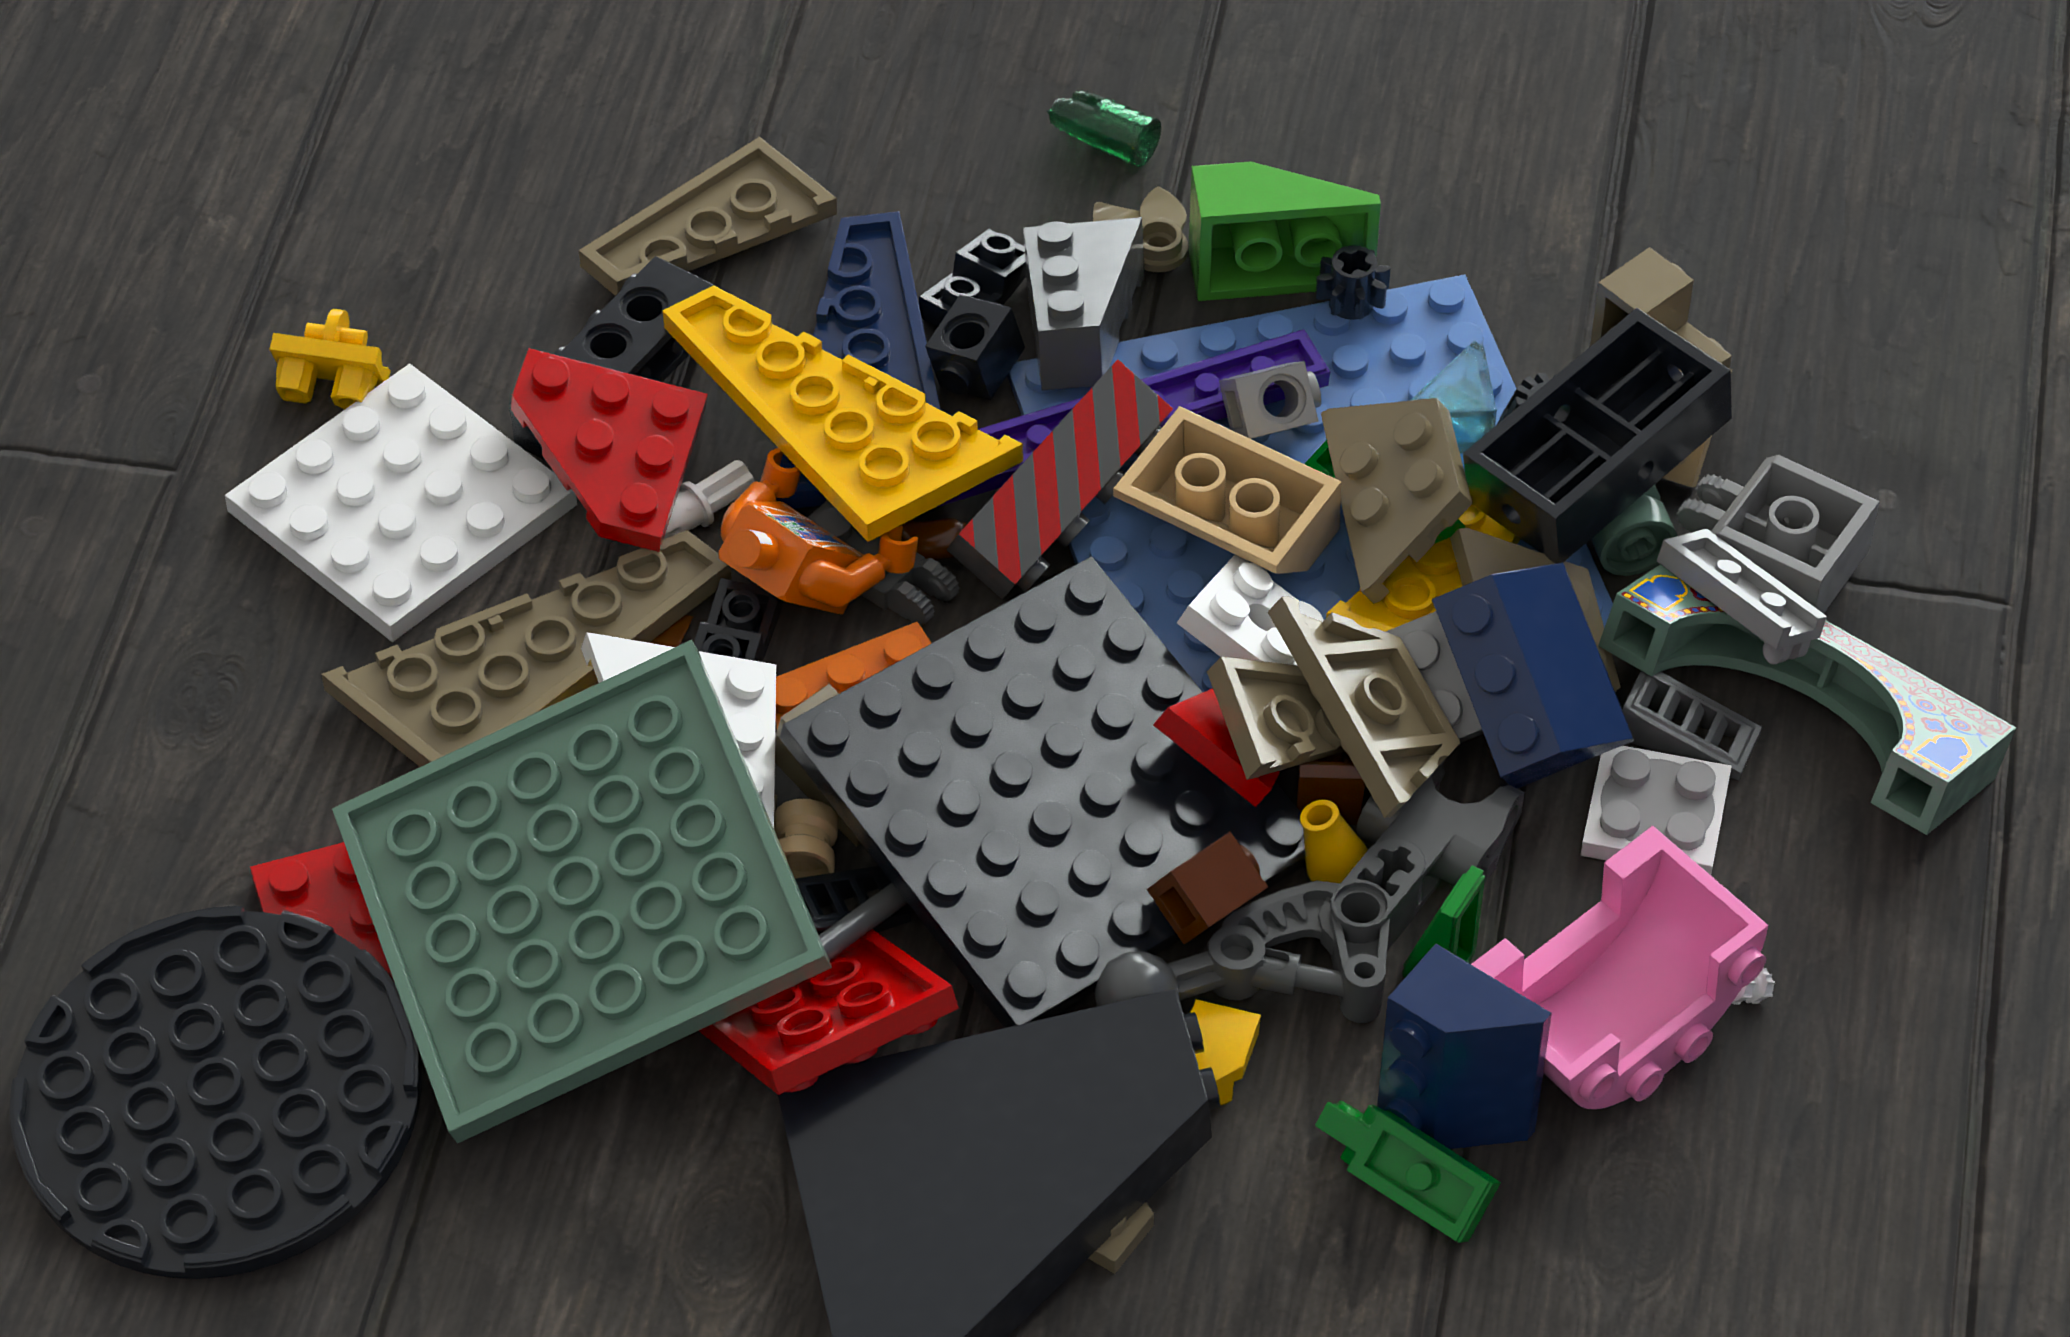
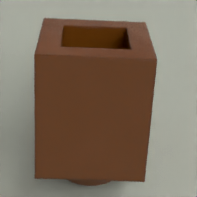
[1146,832,1268,944]

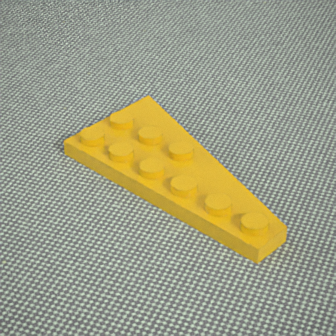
[662,285,1023,542]

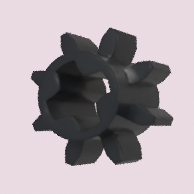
[1315,245,1391,320]

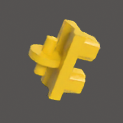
[269,309,391,409]

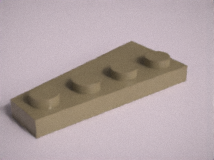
[579,137,837,296]

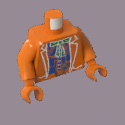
[718,448,918,615]

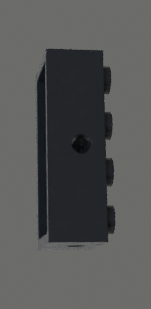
[1463,308,1732,564]

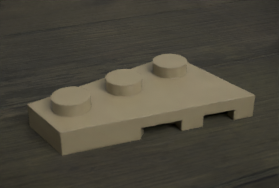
[1207,656,1345,780]

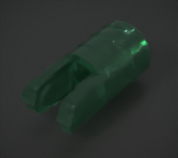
[1047,89,1162,167]

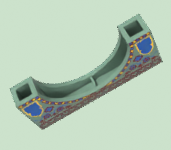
[1598,564,2017,835]

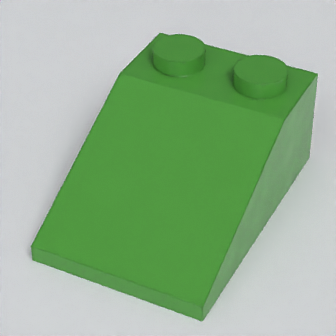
[1188,162,1381,301]

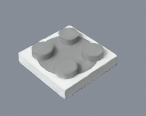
[1581,746,1732,875]

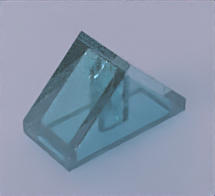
[1411,341,1497,454]

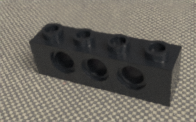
[509,256,714,461]

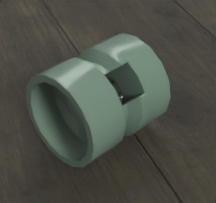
[1591,485,1678,576]

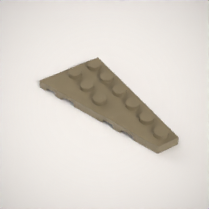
[322,530,732,767]

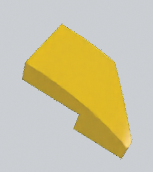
[1191,1000,1261,1105]

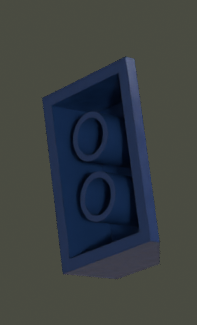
[1432,563,1634,788]
[1377,944,1552,1149]

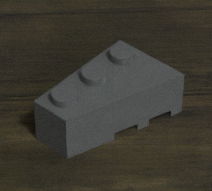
[1023,217,1145,391]

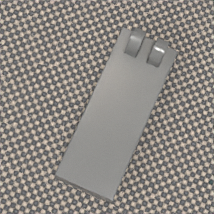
[1657,529,1827,664]

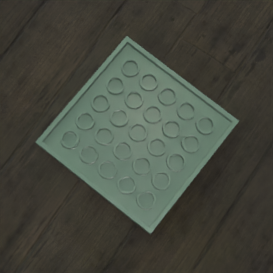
[332,640,832,1143]

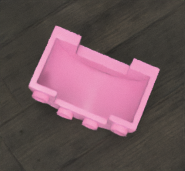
[1471,826,1768,1109]

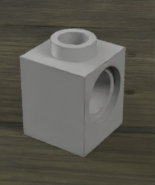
[1219,361,1321,439]

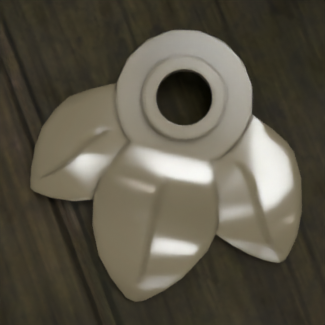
[1093,187,1188,272]

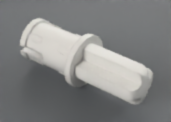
[664,460,755,539]

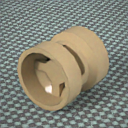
[774,799,839,878]

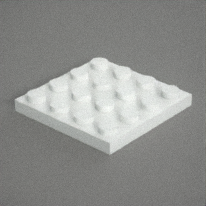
[225,363,577,642]

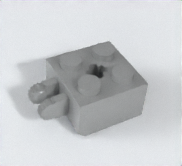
[1677,455,1879,614]

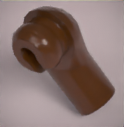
[901,517,967,561]

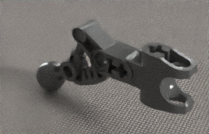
[1094,760,1525,1023]

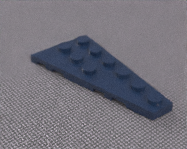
[776,211,940,509]

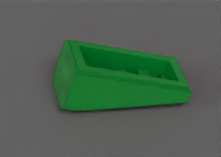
[1402,865,1485,978]

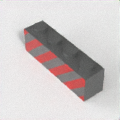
[947,359,1173,600]

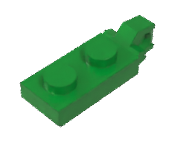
[1315,1101,1501,1243]

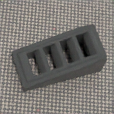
[1623,671,1762,781]

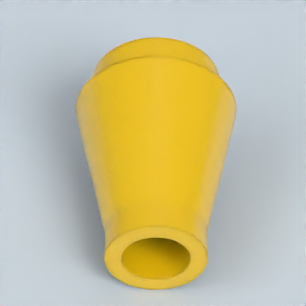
[1300,800,1368,884]

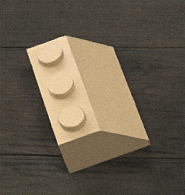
[1113,406,1341,574]

